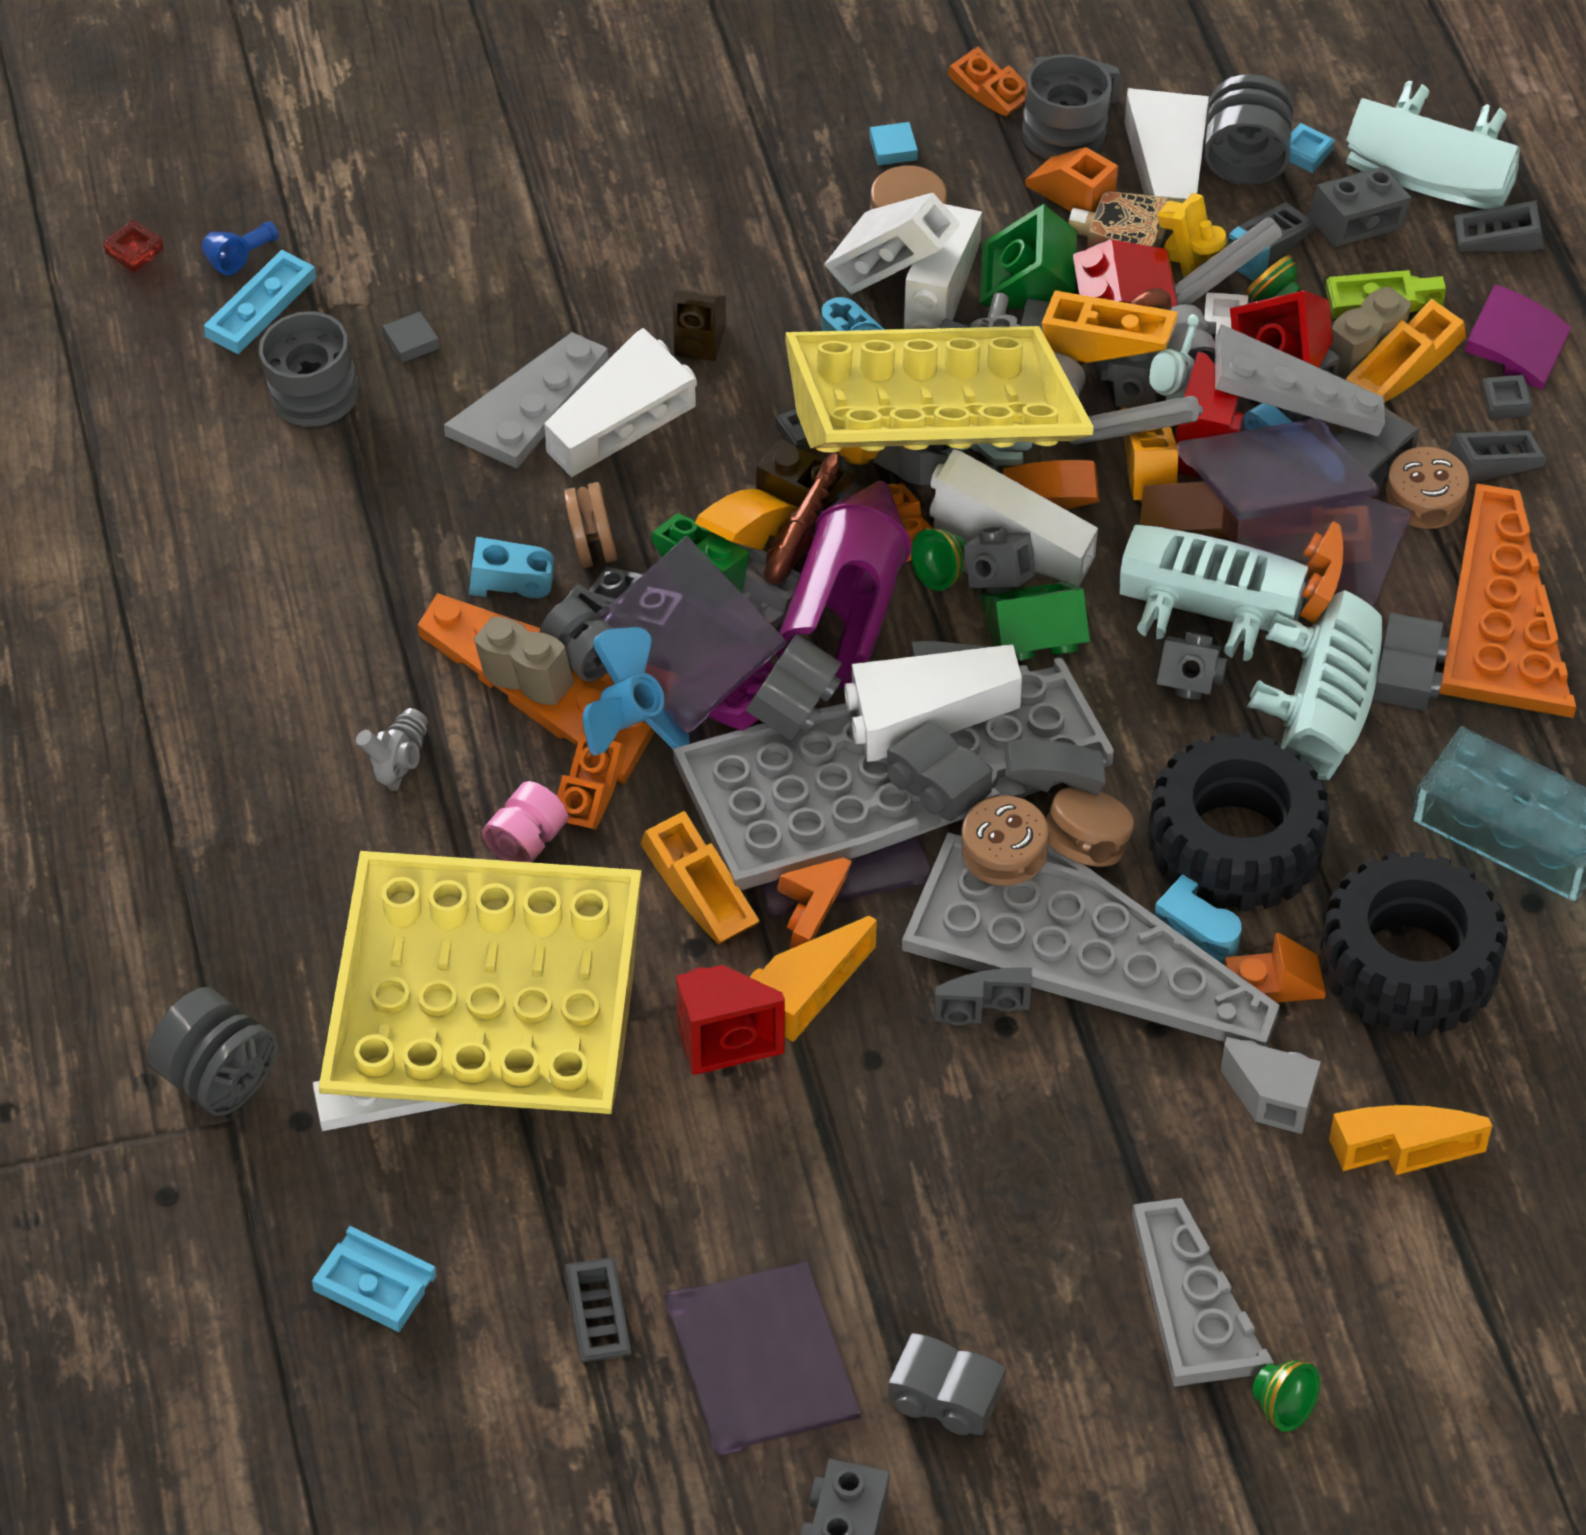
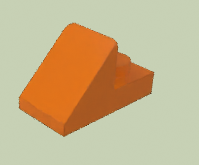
[777,857,852,948]
[1224,933,1326,1003]

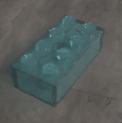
[1411,726,1586,902]

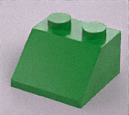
[980,204,1077,309]
[979,581,1090,660]

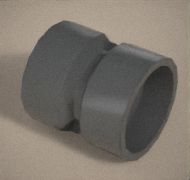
[540,597,613,682]

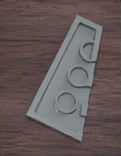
[1215,324,1385,437]
[444,332,608,469]
[1132,1198,1274,1387]

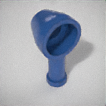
[201,221,279,275]

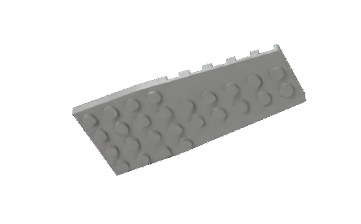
[673,658,1114,890]

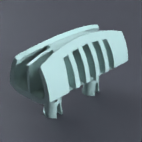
[1346,81,1520,209]
[1120,525,1308,661]
[1247,590,1382,780]

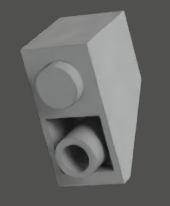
[1220,1037,1321,1134]

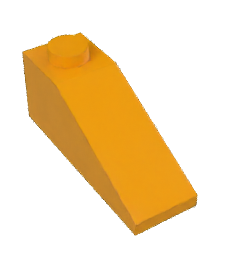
[1042,291,1178,363]
[1121,407,1178,502]
[750,916,877,1042]

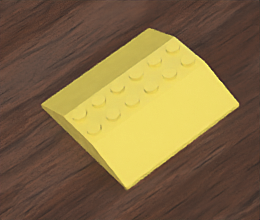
[785,326,1094,452]
[319,851,642,1114]

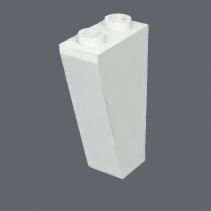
[1124,88,1209,203]
[824,192,960,295]
[904,204,982,329]
[545,328,697,477]
[929,449,1098,586]
[844,644,1022,762]

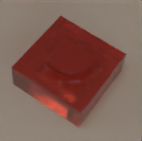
[103,219,164,273]

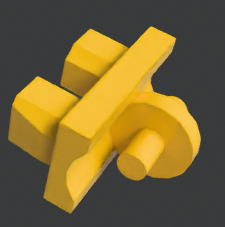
[1157,193,1227,277]

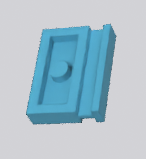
[312,1226,436,1332]

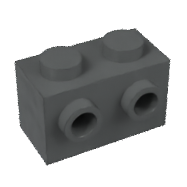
[1308,166,1411,247]
[800,1459,890,1535]

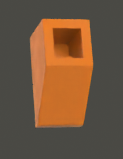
[1025,147,1118,212]

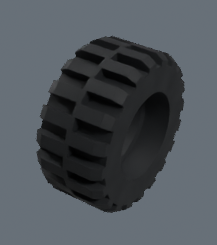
[1148,732,1330,912]
[1320,852,1508,1036]

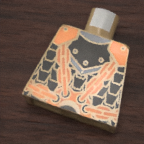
[1068,191,1170,249]

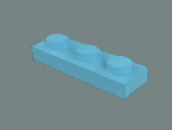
[203,250,316,354]

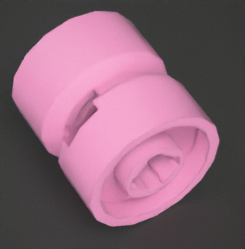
[482,781,568,863]

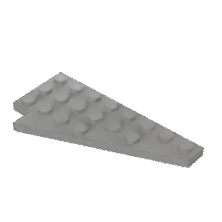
[902,832,1280,1047]

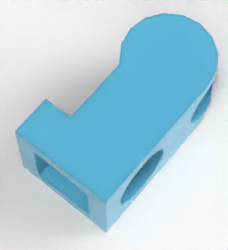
[469,537,555,599]
[1154,874,1242,964]

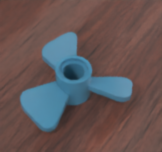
[582,627,690,756]

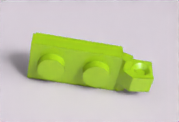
[1326,270,1446,319]

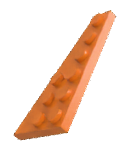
[1439,483,1577,718]
[418,593,680,786]

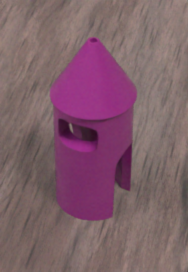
[775,481,912,689]

